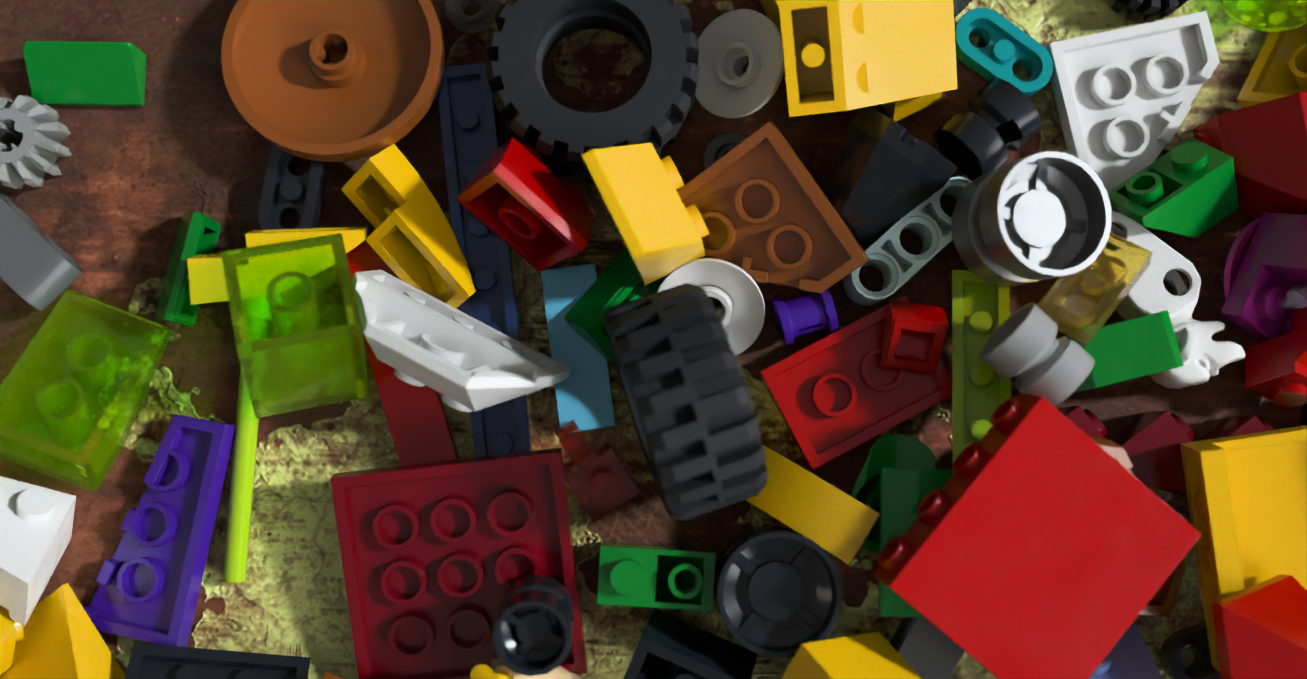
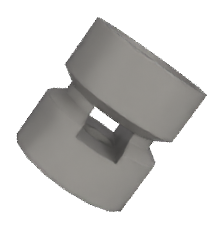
[979,302,1095,407]

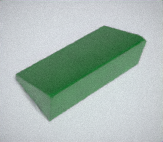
[23,41,147,107]
[154,211,221,327]
[564,247,668,364]

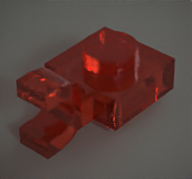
[555,420,641,523]

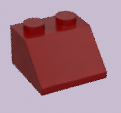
[455,137,596,272]

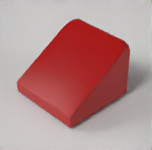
[880,300,949,374]

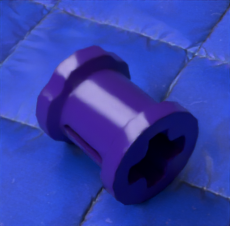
[771,289,839,346]

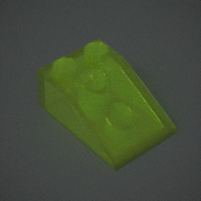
[0,289,171,493]

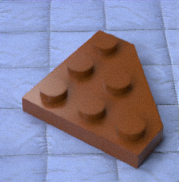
[677,121,870,293]

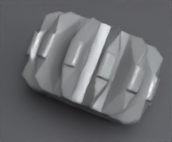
[0,94,72,189]

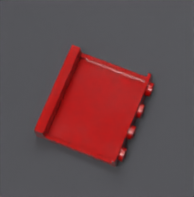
[872,393,1202,679]

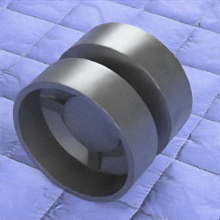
[951,151,1111,287]

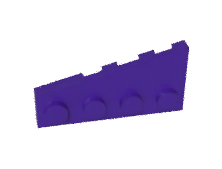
[83,414,235,647]

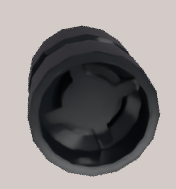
[934,78,1041,180]
[493,574,575,676]

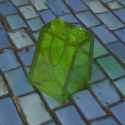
[221,233,370,418]

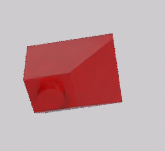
[1192,92,1307,220]
[1211,574,1307,679]

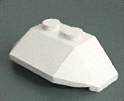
[351,270,572,412]

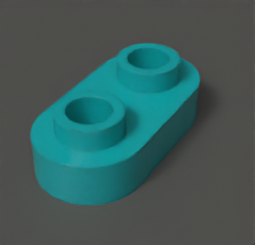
[955,8,1053,98]

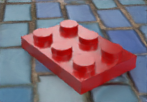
[758,295,952,470]

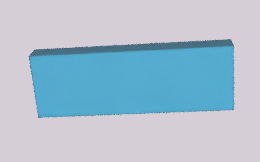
[541,264,616,434]

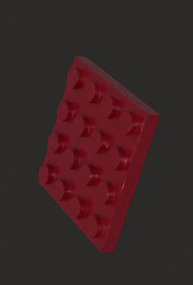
[330,448,588,679]

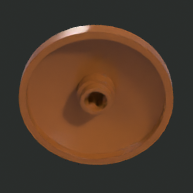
[221,0,445,162]

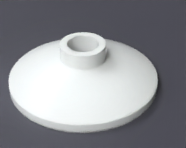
[695,9,785,119]
[658,258,765,356]

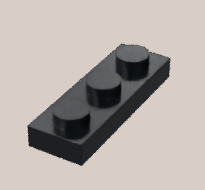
[125,643,311,679]

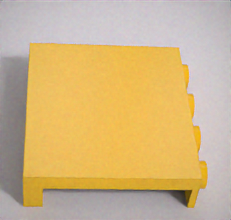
[1180,425,1307,672]

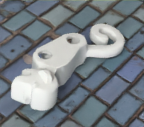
[1006,157,1246,389]

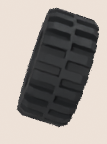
[485,0,699,179]
[604,283,768,520]

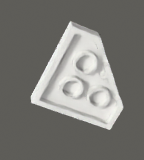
[1045,11,1220,193]

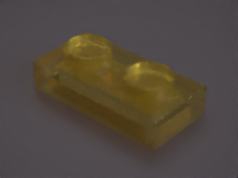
[1037,232,1152,346]

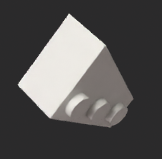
[0,476,76,627]

